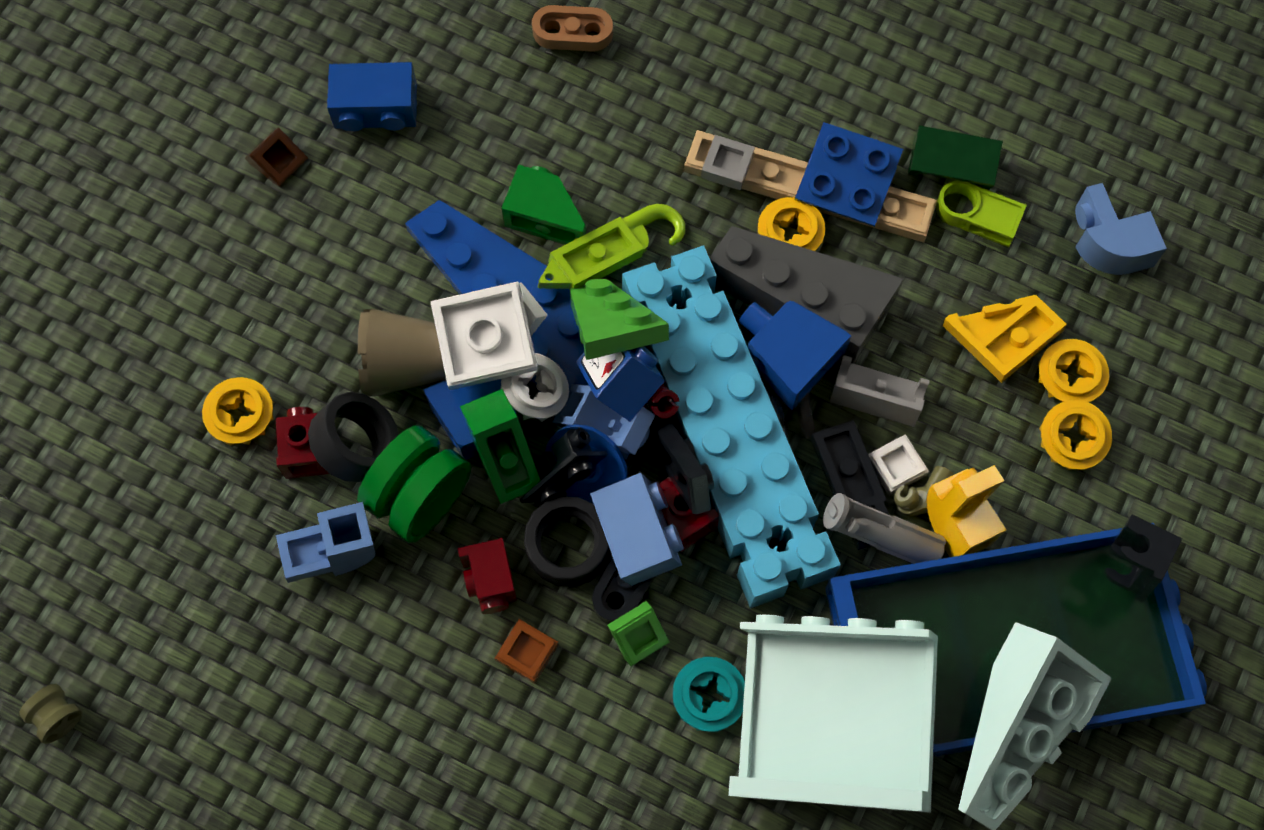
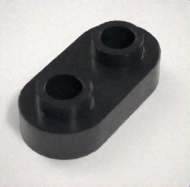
[592,557,656,624]

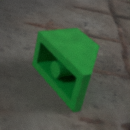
[501,164,586,245]
[460,389,541,504]

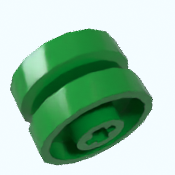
[357,425,472,543]

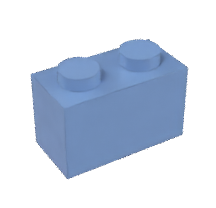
[590,472,684,586]

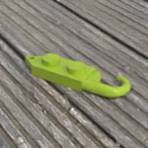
[538,204,685,290]

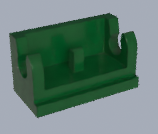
[908,125,1003,190]

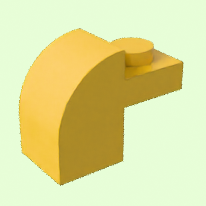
[927,465,1006,557]

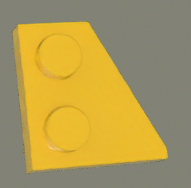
[943,295,1067,383]

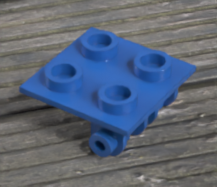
[795,122,903,227]

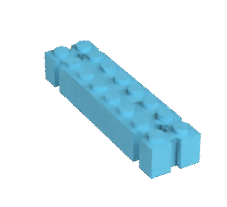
[622,245,841,609]

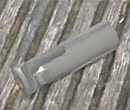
[823,493,946,564]

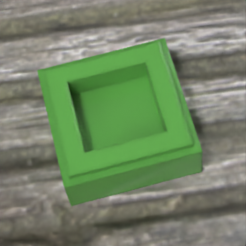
[607,601,670,666]

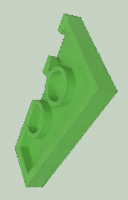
[570,279,669,360]

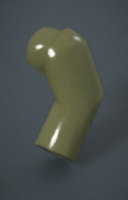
[894,466,954,516]

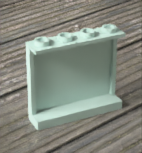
[728,615,938,813]

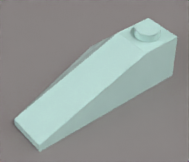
[958,622,1112,830]

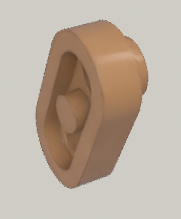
[532,5,613,51]

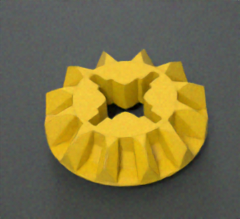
[758,197,825,251]
[1038,339,1109,402]
[202,377,274,446]
[1039,400,1112,470]

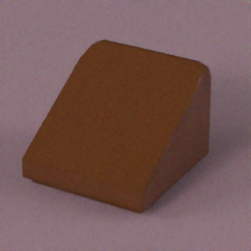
[245,127,308,187]

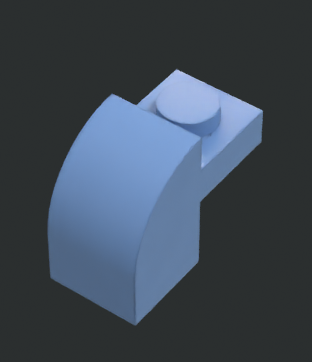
[1075,183,1167,275]
[552,384,655,460]
[276,502,375,583]

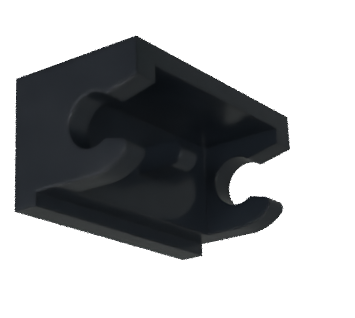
[1104,514,1183,603]

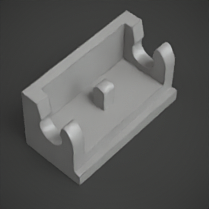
[830,355,930,427]

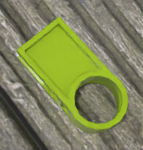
[936,180,1027,247]

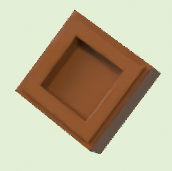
[495,619,559,684]

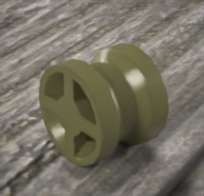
[19,684,82,744]

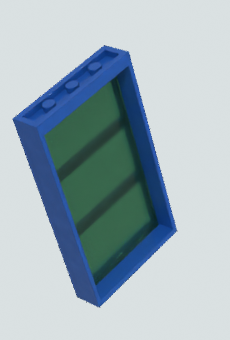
[825,523,1207,757]

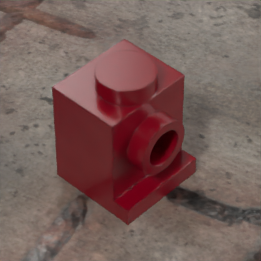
[276,407,329,479]
[659,477,719,552]
[457,538,517,614]

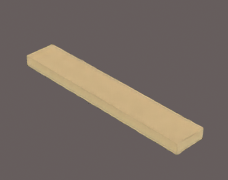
[684,130,937,243]

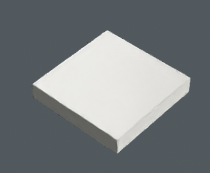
[430,281,538,390]

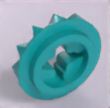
[673,657,745,732]

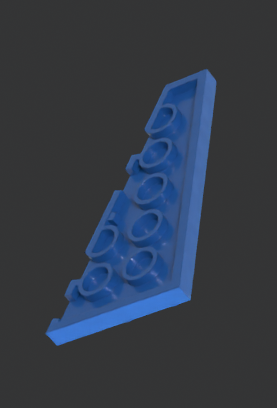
[405,200,646,392]

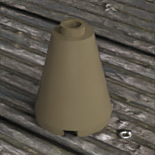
[358,309,446,397]

